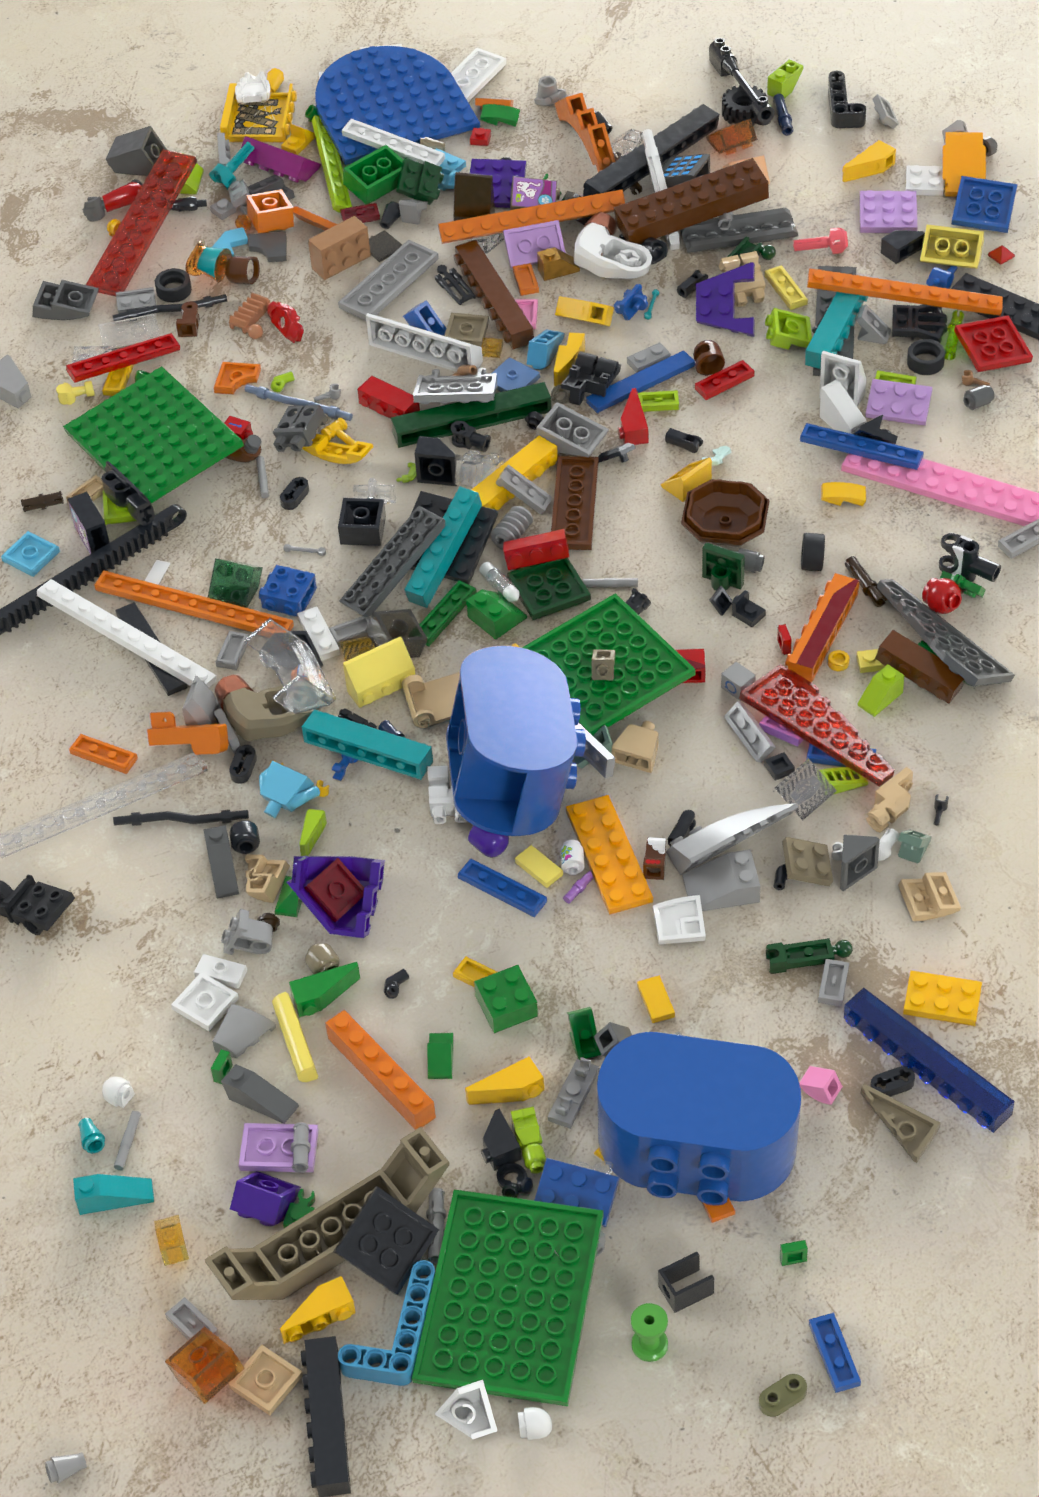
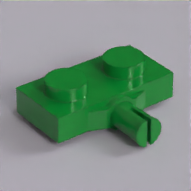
[940,571,986,598]

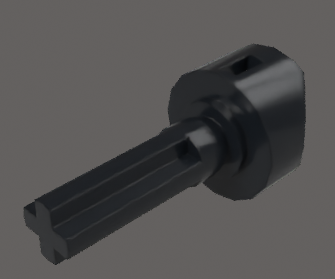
[619,234,668,265]

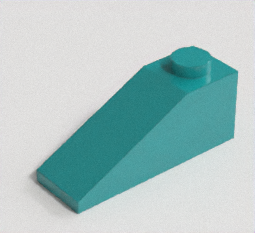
[73,1174,154,1215]

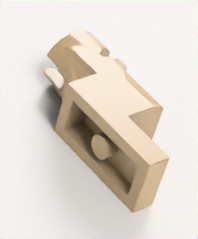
[866,767,913,833]

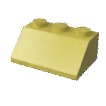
[920,224,984,269]
[343,637,415,708]

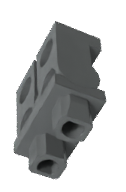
[273,405,328,452]

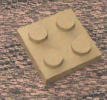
[228,1344,303,1416]

